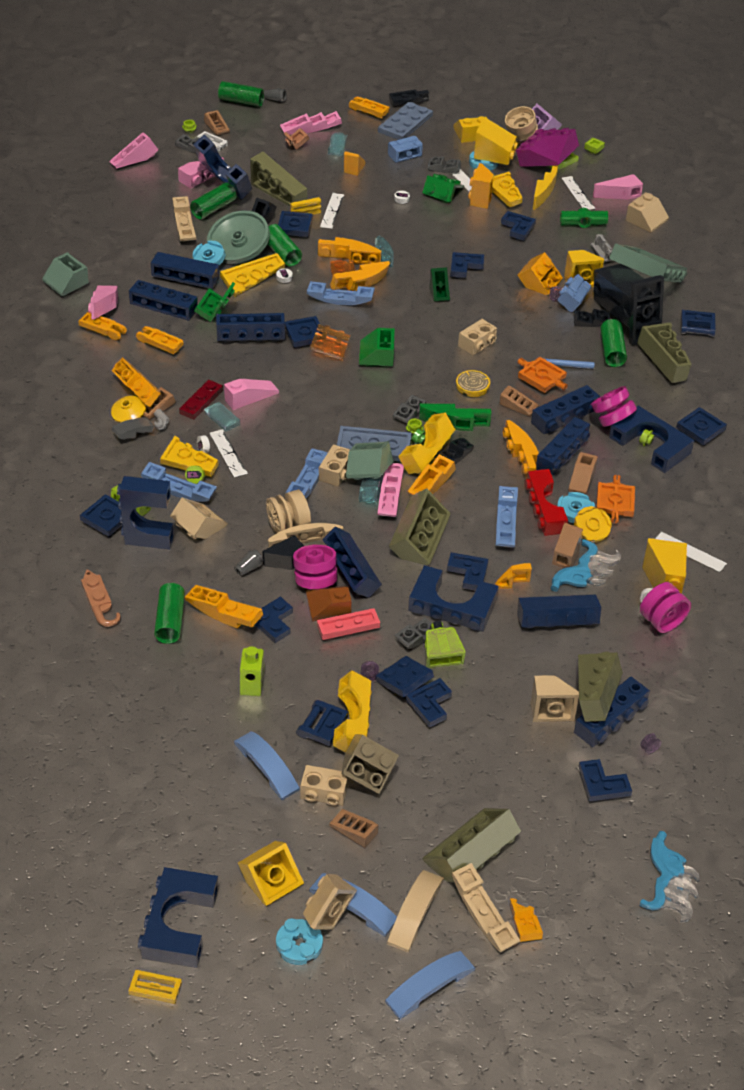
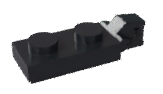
[389,89,429,106]

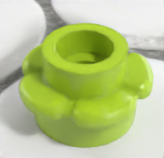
[182,120,197,133]
[406,419,424,435]
[639,429,654,446]

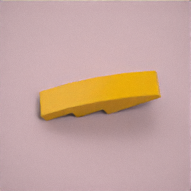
[533,165,559,210]

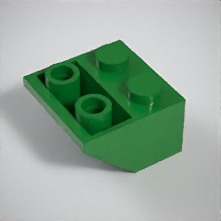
[359,328,395,366]

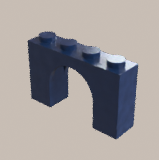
[193,135,252,199]
[609,405,694,473]
[117,476,174,550]
[408,565,499,632]
[138,867,219,968]

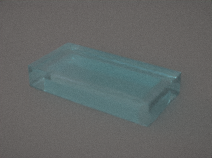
[205,402,240,432]

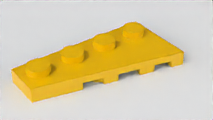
[220,253,285,297]

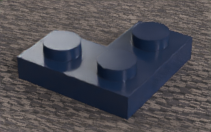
[501,211,536,240]
[450,252,484,278]
[447,552,489,591]
[255,596,293,643]
[406,678,452,728]
[578,759,632,801]

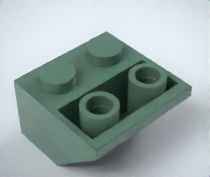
[42,252,89,296]
[346,441,394,480]

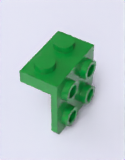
[422,174,464,202]
[194,282,235,322]

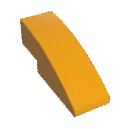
[407,454,456,495]

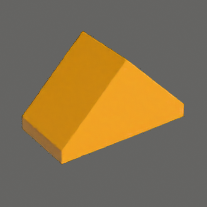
[344,151,366,176]

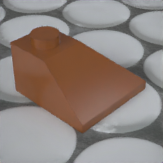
[306,586,352,622]

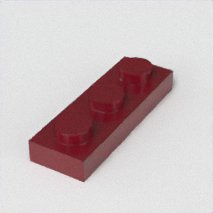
[179,379,223,420]

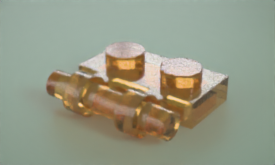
[310,324,351,361]

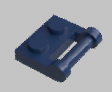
[681,310,716,337]
[296,700,348,746]

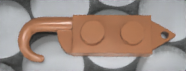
[81,569,121,627]

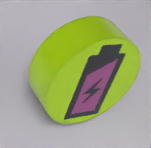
[185,465,205,484]

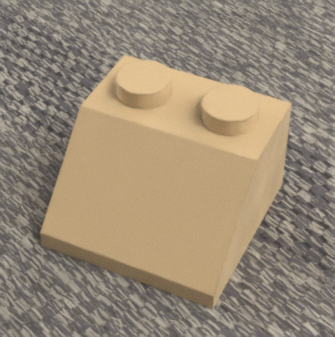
[626,192,669,233]
[170,497,228,539]
[530,675,579,722]
[303,874,357,930]

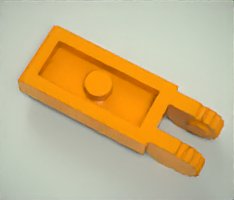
[349,96,390,118]
[78,311,127,341]
[136,326,184,354]

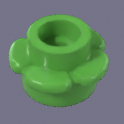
[411,429,425,445]

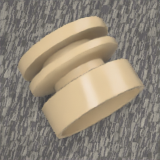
[505,106,538,147]
[266,489,311,534]

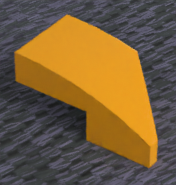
[495,563,532,589]
[510,898,543,942]

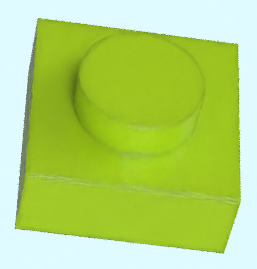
[584,138,605,154]

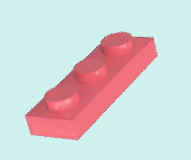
[317,608,380,640]

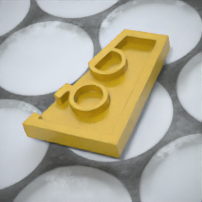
[492,171,523,207]
[160,436,218,477]

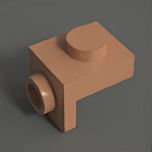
[284,128,310,150]

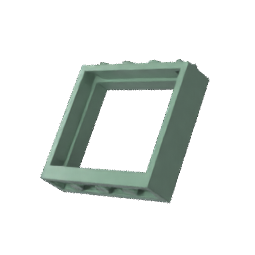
[609,243,687,283]

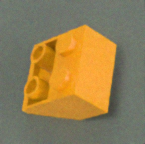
[468,163,494,209]
[517,252,563,295]

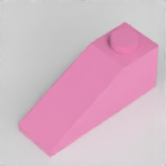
[109,132,158,168]
[224,379,279,410]

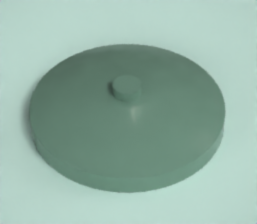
[207,210,270,264]

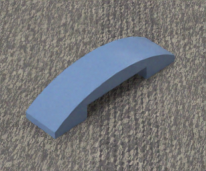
[307,281,375,305]
[286,448,328,498]
[141,462,217,502]
[496,486,518,547]
[234,731,300,800]
[309,873,397,937]
[385,951,475,1020]

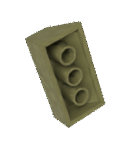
[389,488,451,565]
[422,808,521,882]

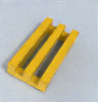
[290,197,321,215]
[128,970,182,1004]

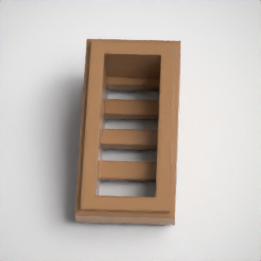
[204,110,230,135]
[499,386,539,417]
[143,387,176,420]
[329,809,379,848]

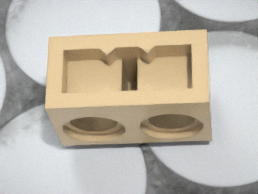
[458,319,497,355]
[319,445,350,487]
[300,765,349,806]

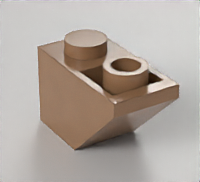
[568,452,598,495]
[552,523,583,568]

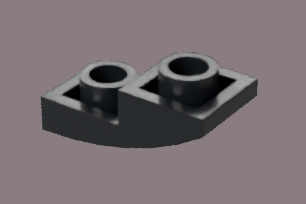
[574,309,610,327]
[436,438,474,464]

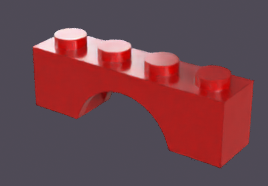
[524,469,568,536]

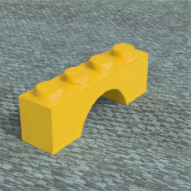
[398,412,455,474]
[333,670,372,752]

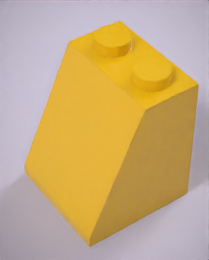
[474,117,518,165]
[642,538,687,594]

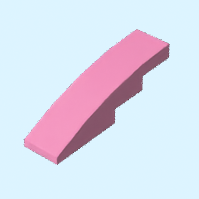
[280,111,342,135]
[377,463,404,517]

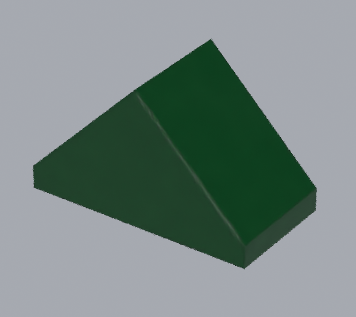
[429,267,450,301]

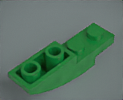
[419,403,492,431]

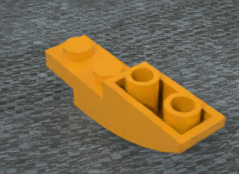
[318,237,381,264]
[330,261,390,291]
[111,357,161,407]
[503,420,539,478]
[185,585,263,629]

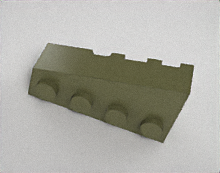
[250,151,307,209]
[637,322,692,383]
[578,652,623,722]

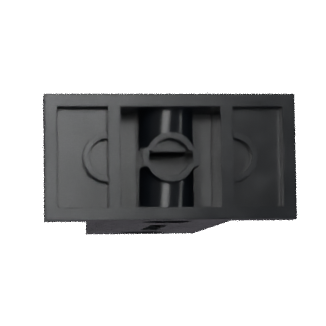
[594,264,664,346]

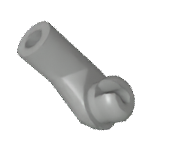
[154,409,169,430]

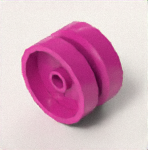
[591,386,637,427]
[293,545,338,589]
[640,582,691,633]

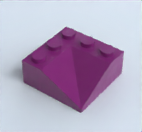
[516,128,579,167]

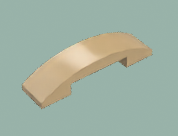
[172,196,196,241]
[268,523,343,548]
[452,863,520,953]
[387,870,444,953]

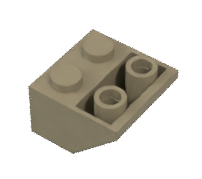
[341,734,399,794]

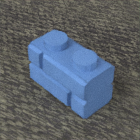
[388,136,423,163]
[558,274,591,312]

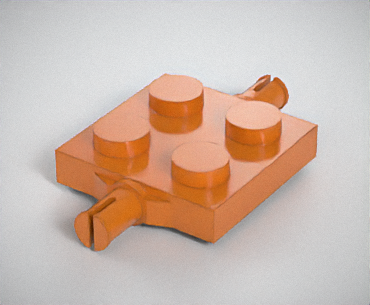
[517,357,568,393]
[596,475,635,524]

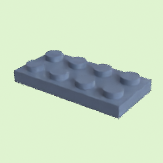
[378,102,433,140]
[337,426,412,462]

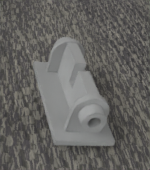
[590,234,613,262]

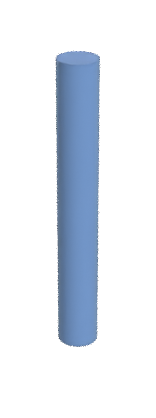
[543,358,595,369]

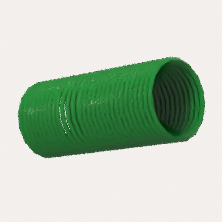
[218,81,264,107]
[190,183,236,220]
[268,224,302,266]
[601,319,627,367]
[154,583,185,643]

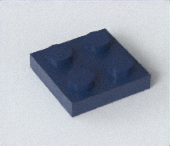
[278,211,313,237]
[285,316,326,347]
[676,407,727,445]
[80,494,123,537]
[375,656,434,697]

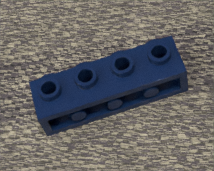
[151,252,219,289]
[129,280,198,321]
[216,313,285,341]
[531,385,601,435]
[536,417,590,477]
[322,527,382,598]
[517,594,602,628]
[574,677,650,748]

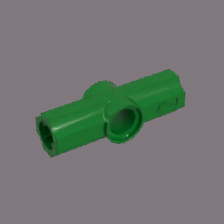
[560,208,608,228]

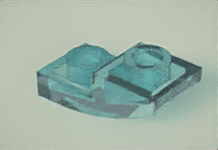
[328,132,347,156]
[375,235,394,268]
[359,474,383,503]

